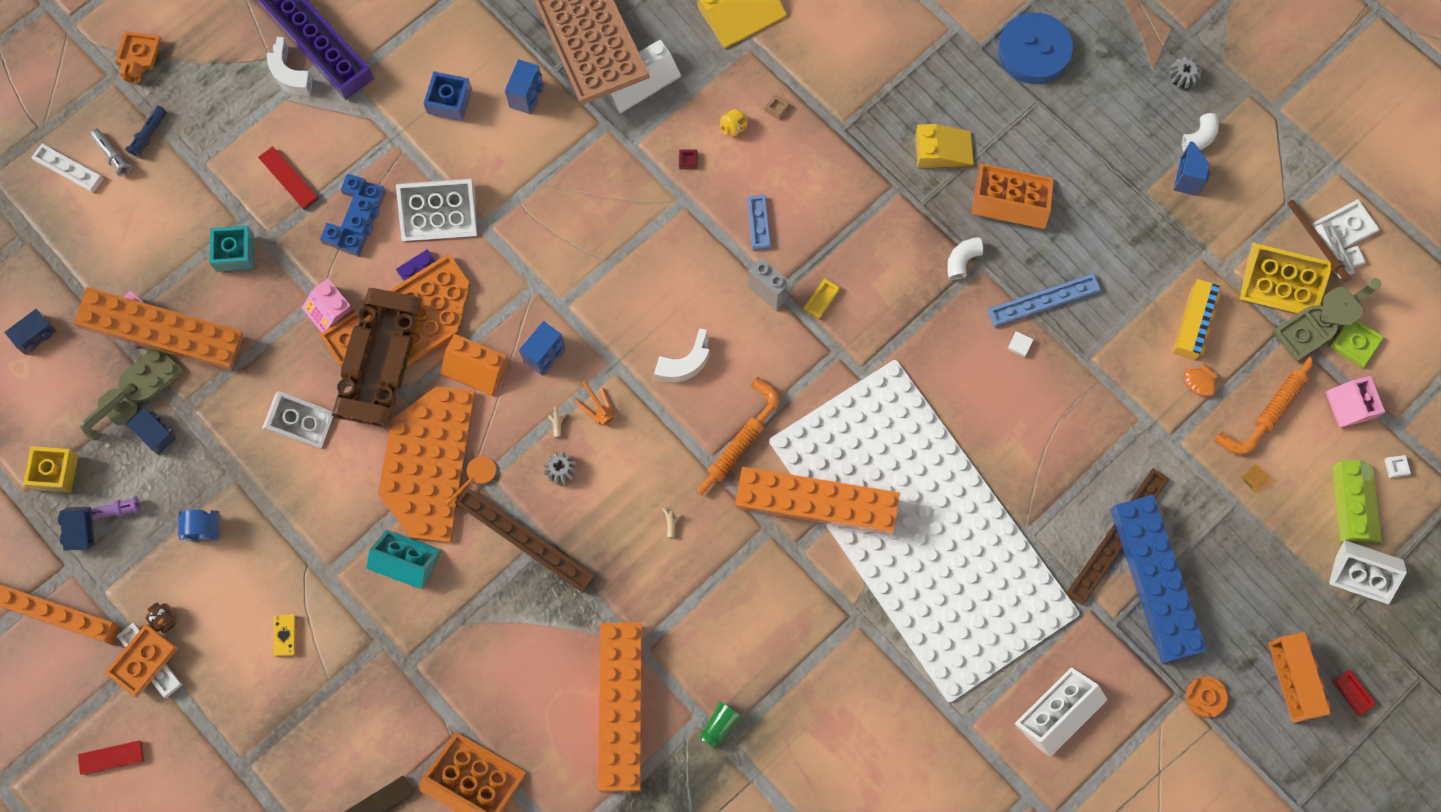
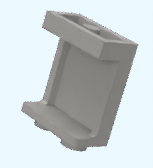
[748,258,790,311]

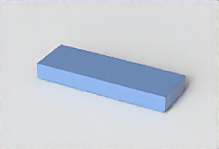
[747,195,771,251]

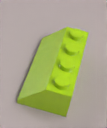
[1332,460,1382,543]

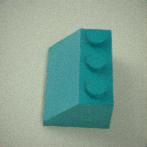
[366,530,441,589]

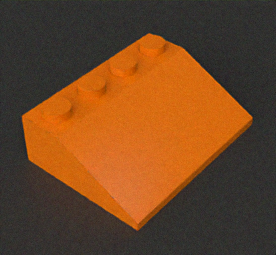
[971,163,1054,229]
[420,732,526,812]

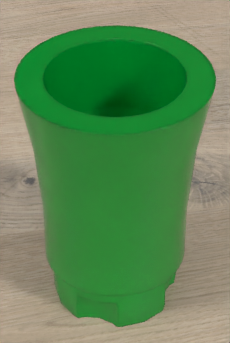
[699,701,743,749]

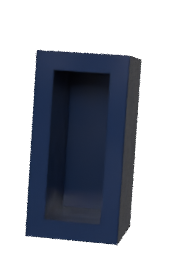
[4,309,56,355]
[127,408,176,455]
[58,506,95,551]

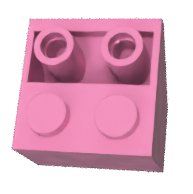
[1326,376,1385,428]

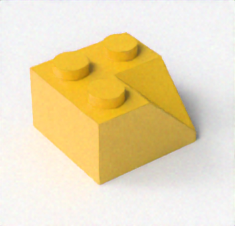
[23,446,79,493]

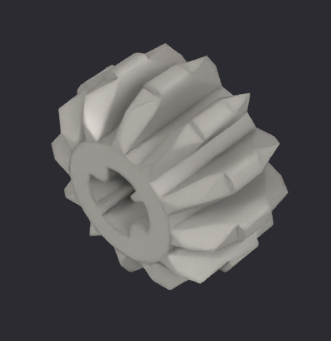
[1169,57,1201,89]
[543,451,577,485]

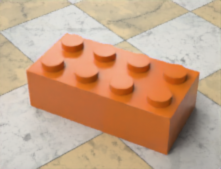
[1268,632,1331,723]

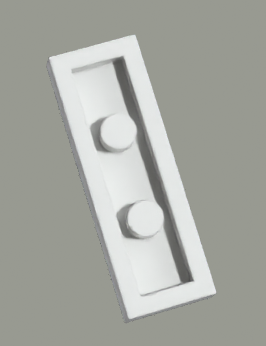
[1315,222,1355,279]

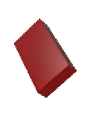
[1332,670,1377,716]

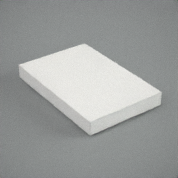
[1311,199,1380,249]

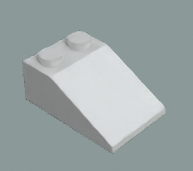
[262,391,333,449]

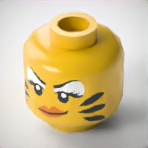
[720,109,748,137]

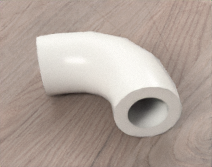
[1182,113,1219,152]
[948,237,983,280]

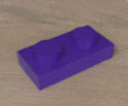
[396,249,436,281]

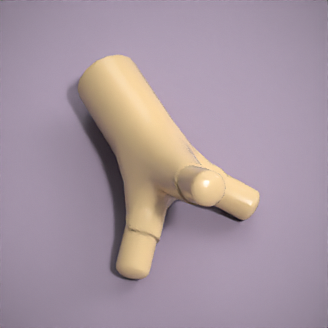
[548,406,567,438]
[662,508,681,538]

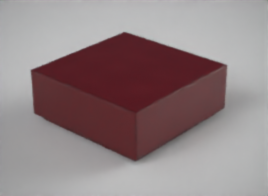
[679,149,698,169]

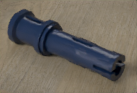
[125,105,167,158]

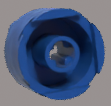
[178,510,220,541]

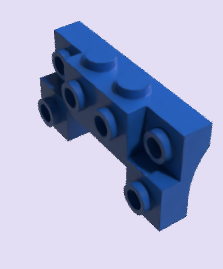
[320,173,386,257]

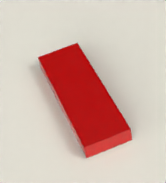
[78,740,144,775]

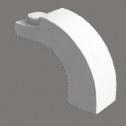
[267,37,313,96]
[654,328,710,383]

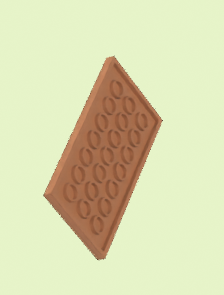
[534,0,650,105]

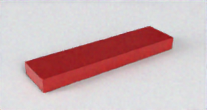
[258,146,318,210]

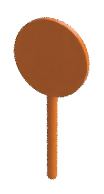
[445,457,496,506]

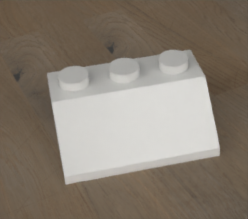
[1329,540,1407,604]

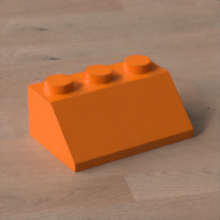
[440,334,509,396]

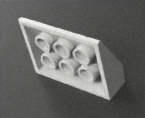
[396,178,477,241]

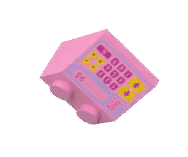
[302,279,354,332]

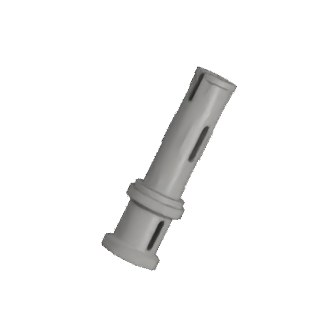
[90,128,132,177]

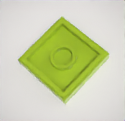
[1329,320,1384,369]

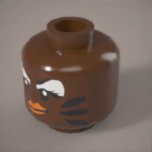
[145,602,177,633]

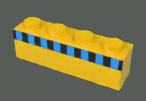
[1173,279,1221,360]

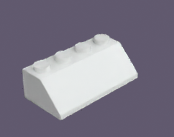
[607,40,681,114]
[1014,668,1107,757]

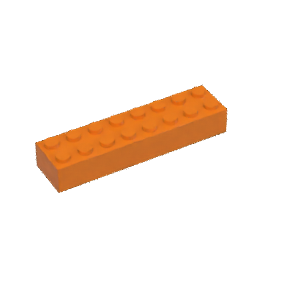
[74,287,244,372]
[735,466,900,535]
[598,623,643,792]

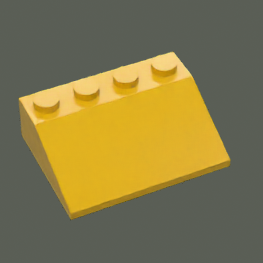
[697,0,787,49]
[1240,242,1332,313]

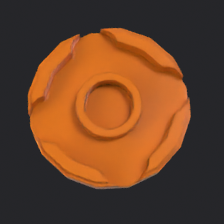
[1185,676,1229,718]

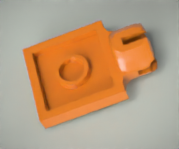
[115,31,162,84]

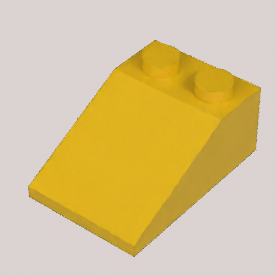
[915,124,974,168]

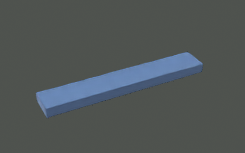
[987,273,1101,328]

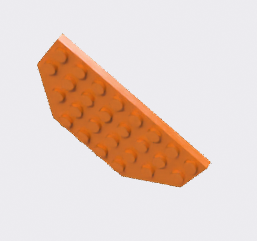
[319,253,470,367]
[378,386,475,543]

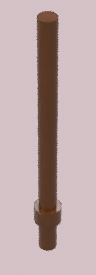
[1287,200,1352,283]

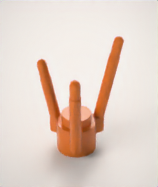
[574,381,615,426]

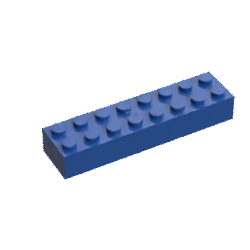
[1110,495,1207,664]

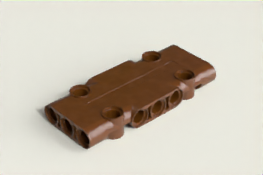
[331,288,422,428]

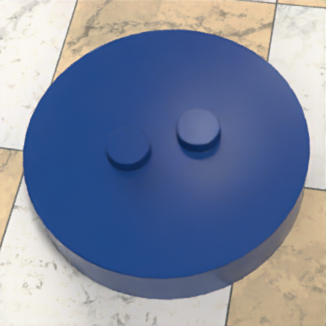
[998,12,1073,84]

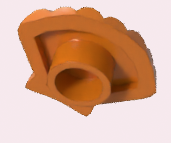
[1184,364,1219,397]

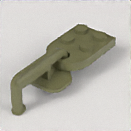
[1273,278,1381,362]
[79,349,183,440]

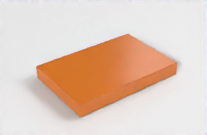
[105,624,178,698]

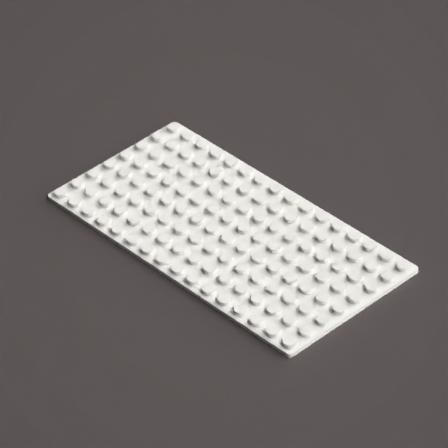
[769,360,1079,703]

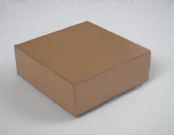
[764,95,790,120]

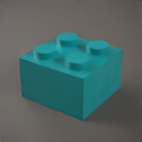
[209,225,254,272]

